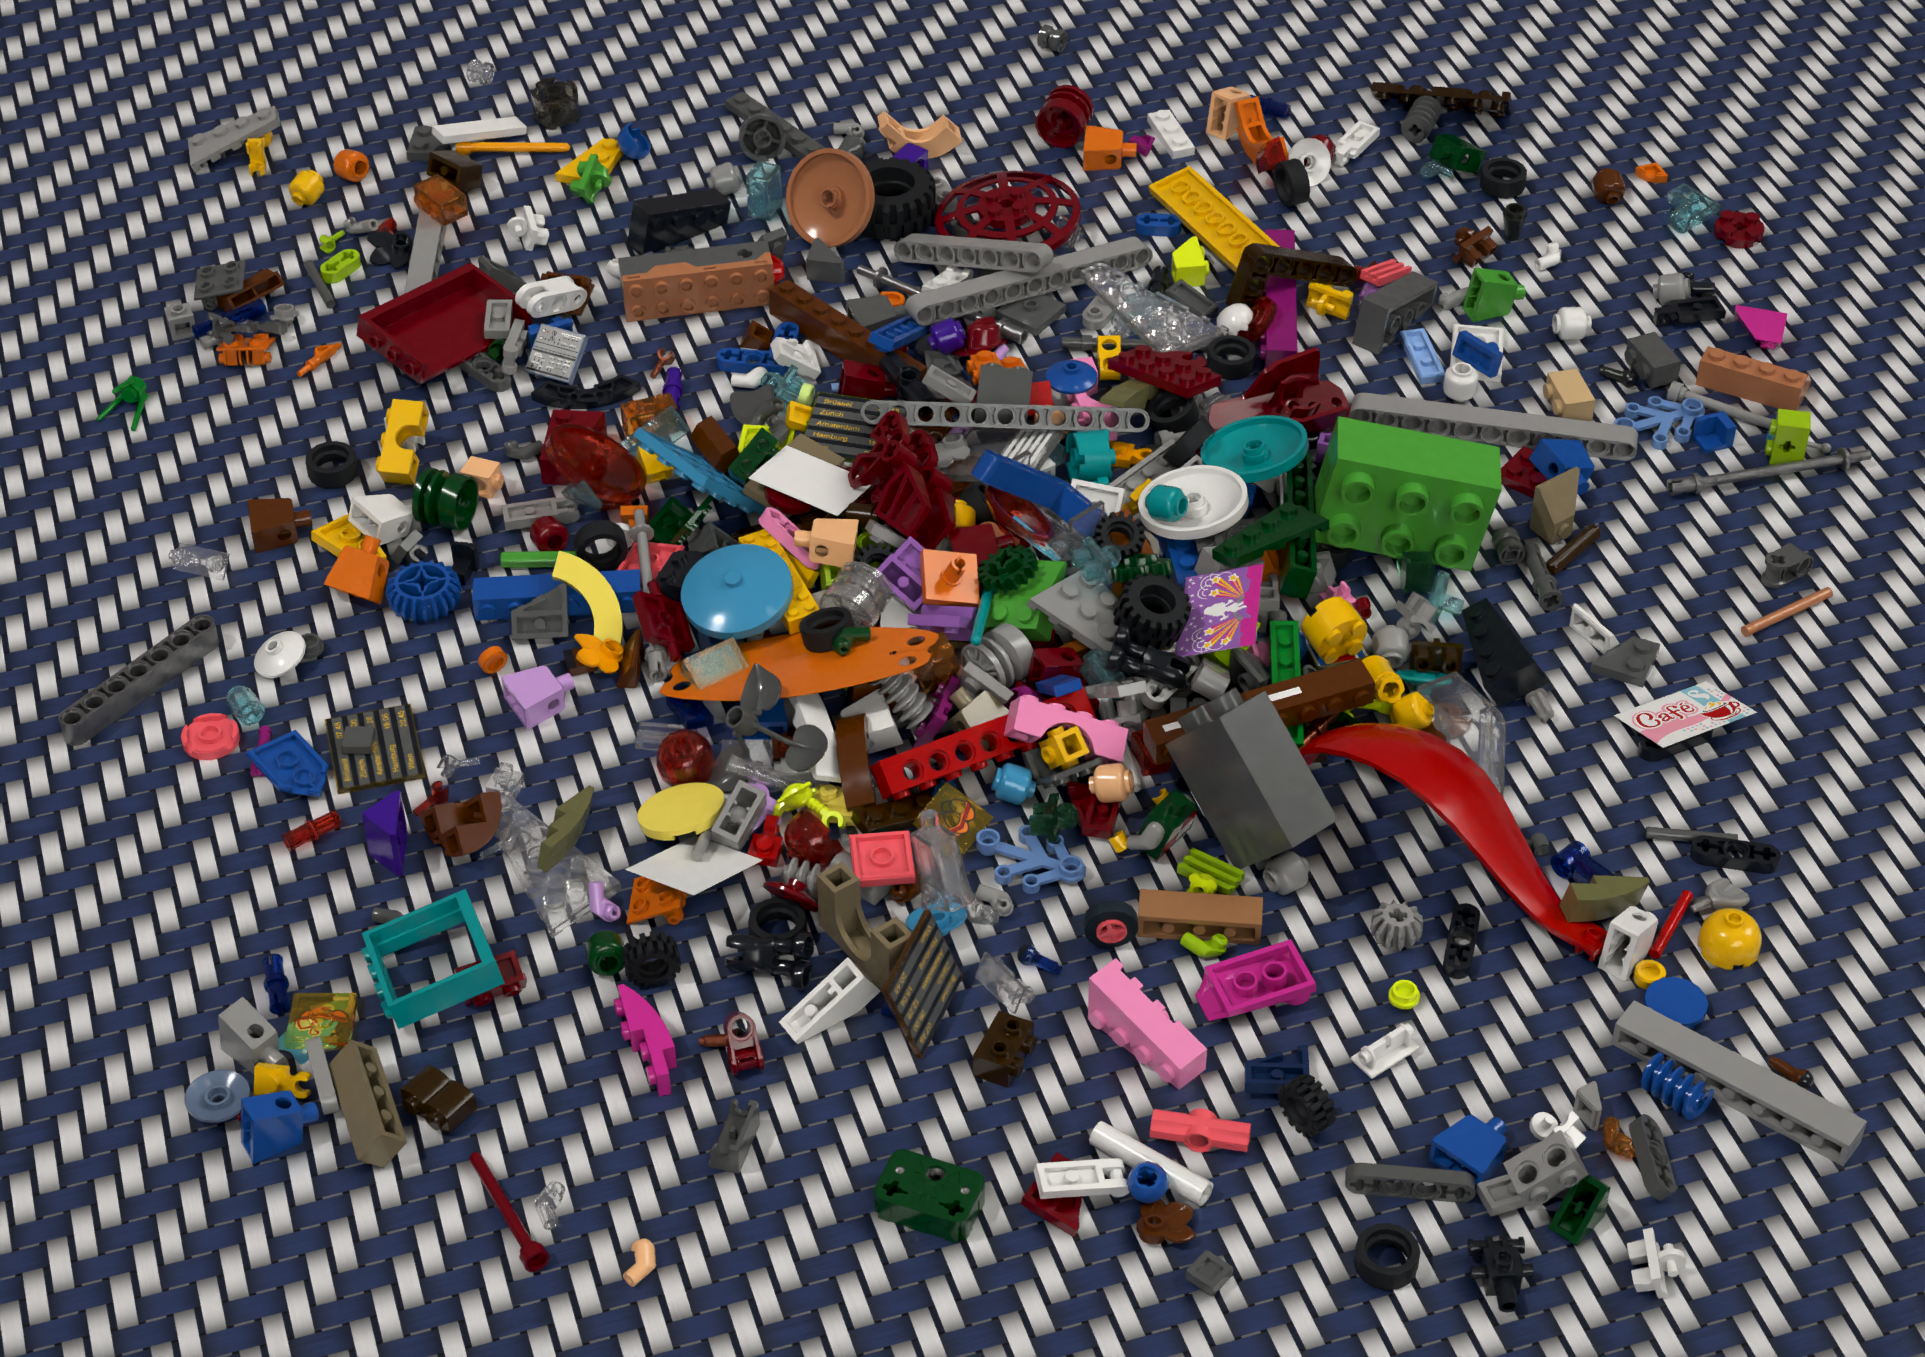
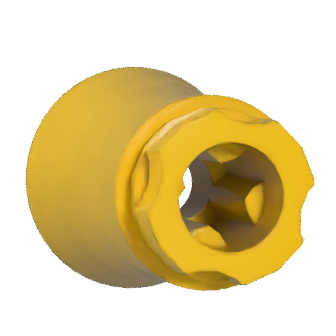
[1362,655,1405,704]

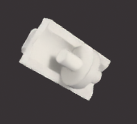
[507,205,549,251]
[1529,1111,1587,1164]
[1627,1228,1686,1299]

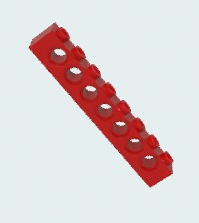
[870,686,1096,801]

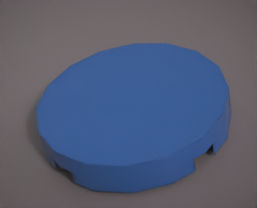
[1643,977,1708,1030]

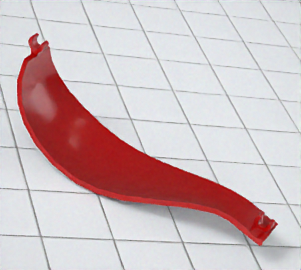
[1298,723,1608,962]

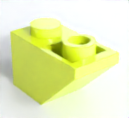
[1171,236,1209,287]

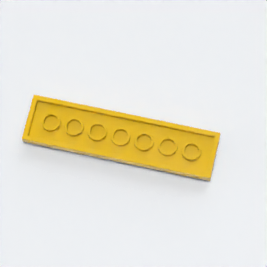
[1148,166,1280,273]

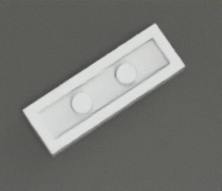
[1147,110,1195,159]

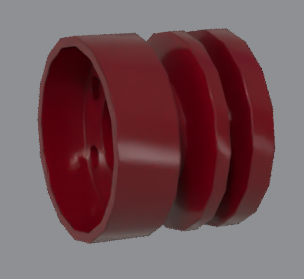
[1035,84,1094,148]

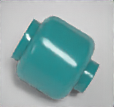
[1145,485,1188,523]

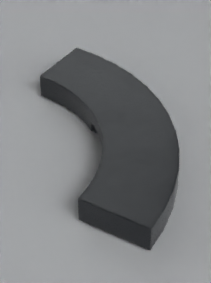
[531,374,641,410]

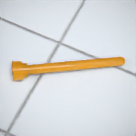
[456,141,570,156]

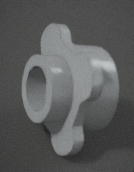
[270,304,299,324]

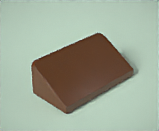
[616,629,644,688]

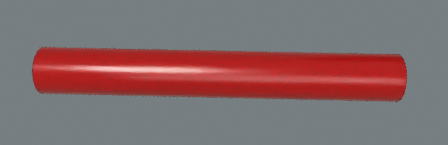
[1648,890,1693,959]

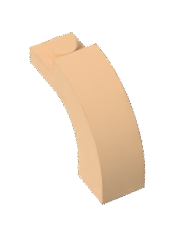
[877,111,962,158]

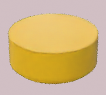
[1633,960,1666,990]

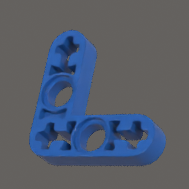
[716,322,800,377]

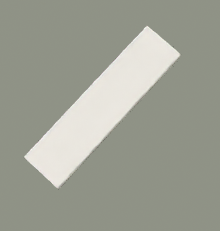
[432,116,527,144]

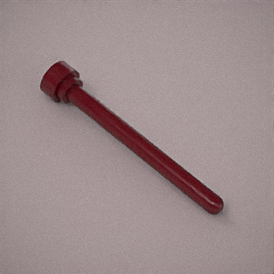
[469,1152,550,1272]

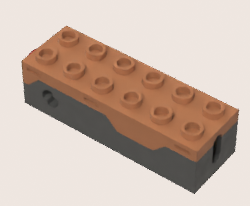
[618,240,784,322]

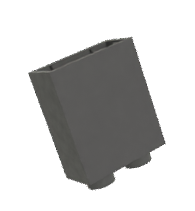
[1165,687,1338,869]

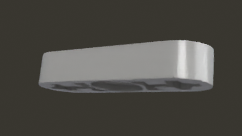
[304,1036,340,1115]

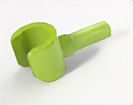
[319,230,345,253]

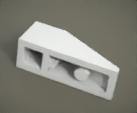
[779,957,880,1044]

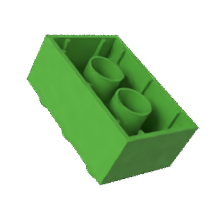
[1313,416,1502,571]

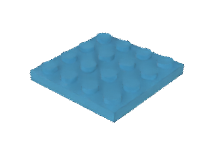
[633,427,767,515]

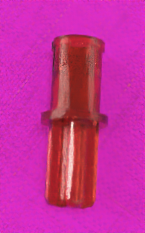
[281,811,342,851]

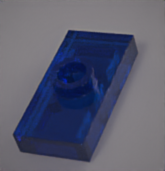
[666,696,714,731]

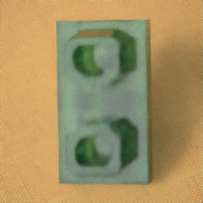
[1029,793,1080,842]

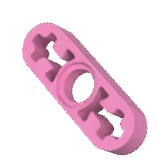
[758,507,821,570]

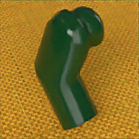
[832,626,871,656]

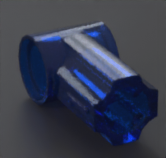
[1551,841,1615,883]

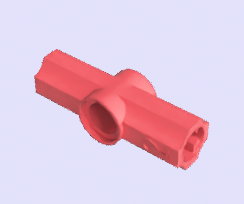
[1150,1108,1251,1153]

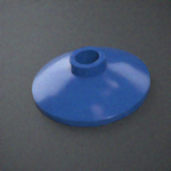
[1045,360,1097,394]

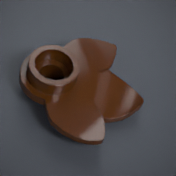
[1136,1199,1196,1245]

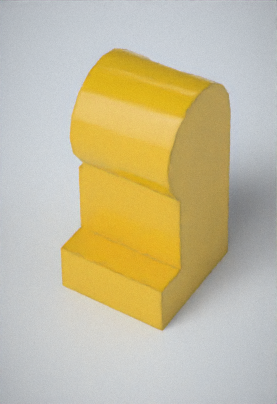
[1097,335,1121,380]

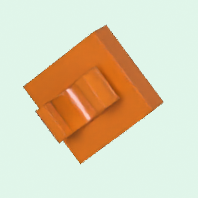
[620,505,650,528]

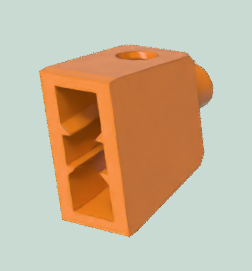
[1083,125,1137,171]
[324,535,389,605]

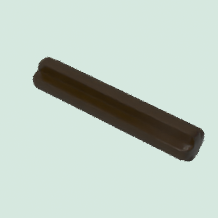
[1546,524,1601,575]

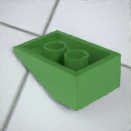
[986,560,1067,642]

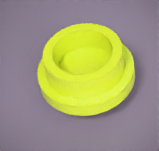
[1388,980,1420,1009]

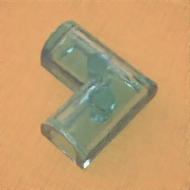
[1667,183,1721,234]

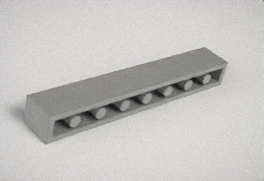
[1611,1000,1867,1166]

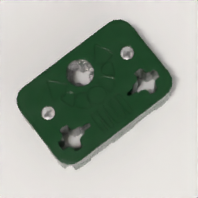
[874,1149,985,1243]

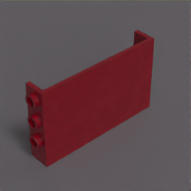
[356,262,532,384]

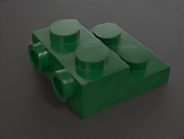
[728,428,780,486]

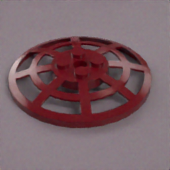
[935,171,1081,256]

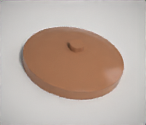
[786,148,875,247]

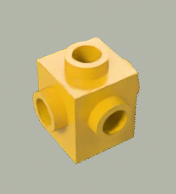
[1039,725,1089,770]

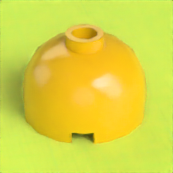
[1697,908,1762,970]

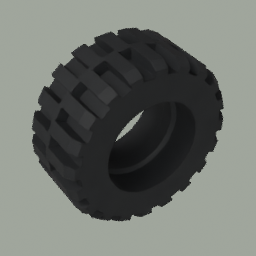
[862,157,936,241]

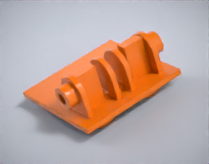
[216,333,276,366]
[626,876,687,925]

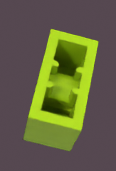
[1765,409,1811,466]

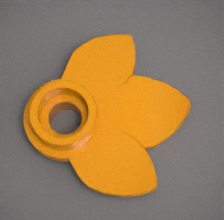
[574,634,624,673]

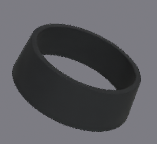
[1162,415,1214,468]

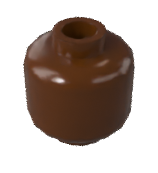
[1592,168,1626,205]

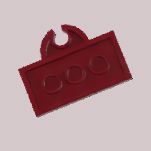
[1108,345,1222,398]

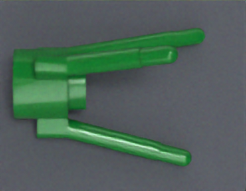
[97,375,149,431]

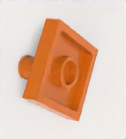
[920,549,980,608]

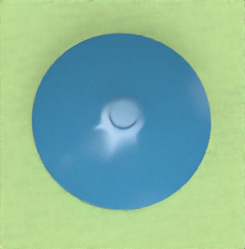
[681,544,794,640]

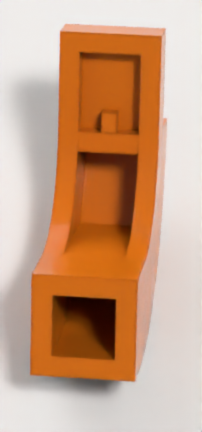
[1234,97,1288,167]

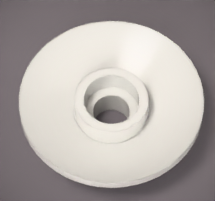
[1288,138,1331,186]
[254,631,306,678]

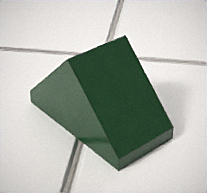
[1548,1174,1611,1246]

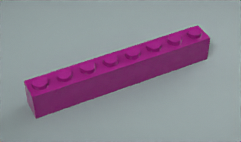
[1260,229,1297,369]

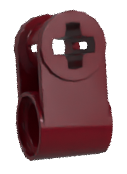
[724,1011,764,1076]

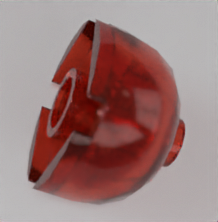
[656,729,715,787]
[784,809,843,868]

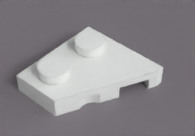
[770,337,821,379]

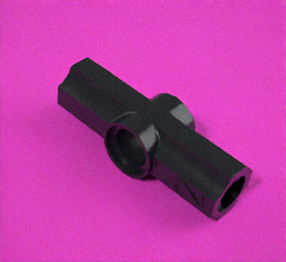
[879,351,938,416]

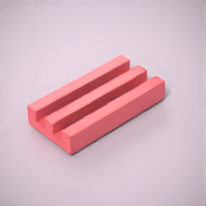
[1360,259,1412,287]

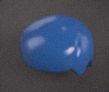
[618,122,650,160]

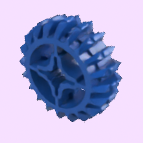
[386,559,462,623]

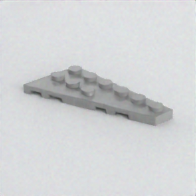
[1026,566,1196,702]

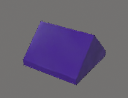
[361,791,408,876]

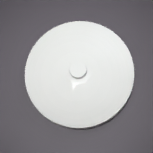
[1138,465,1249,540]

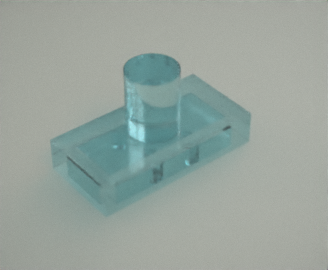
[1428,570,1464,625]

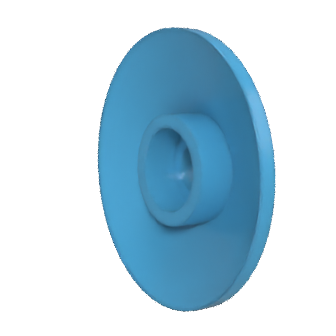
[906,902,967,937]

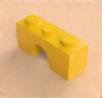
[376,399,429,485]

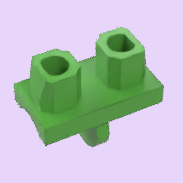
[569,154,612,204]

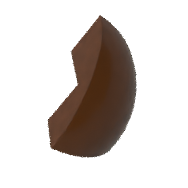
[420,791,502,857]

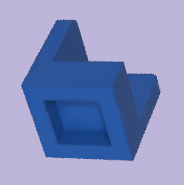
[1692,411,1737,453]

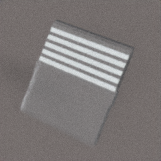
[939,429,1064,482]

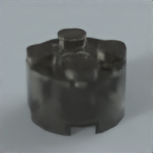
[531,77,580,130]

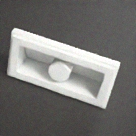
[1569,604,1620,654]

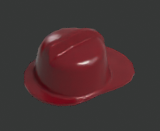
[953,316,1007,356]

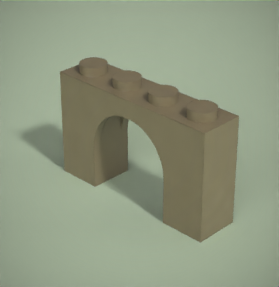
[817,862,912,992]

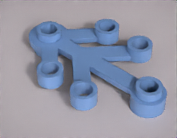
[1614,396,1705,450]
[976,825,1086,894]

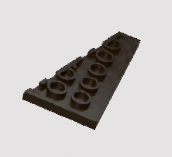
[1371,82,1512,118]

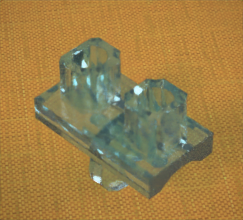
[761,364,807,410]
[1071,536,1122,586]

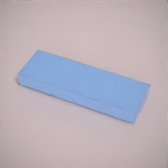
[1399,328,1445,385]

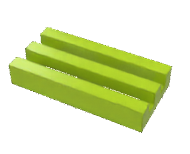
[1177,847,1245,895]

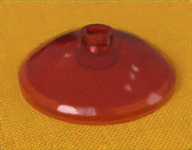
[985,485,1054,543]

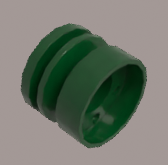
[412,467,479,532]

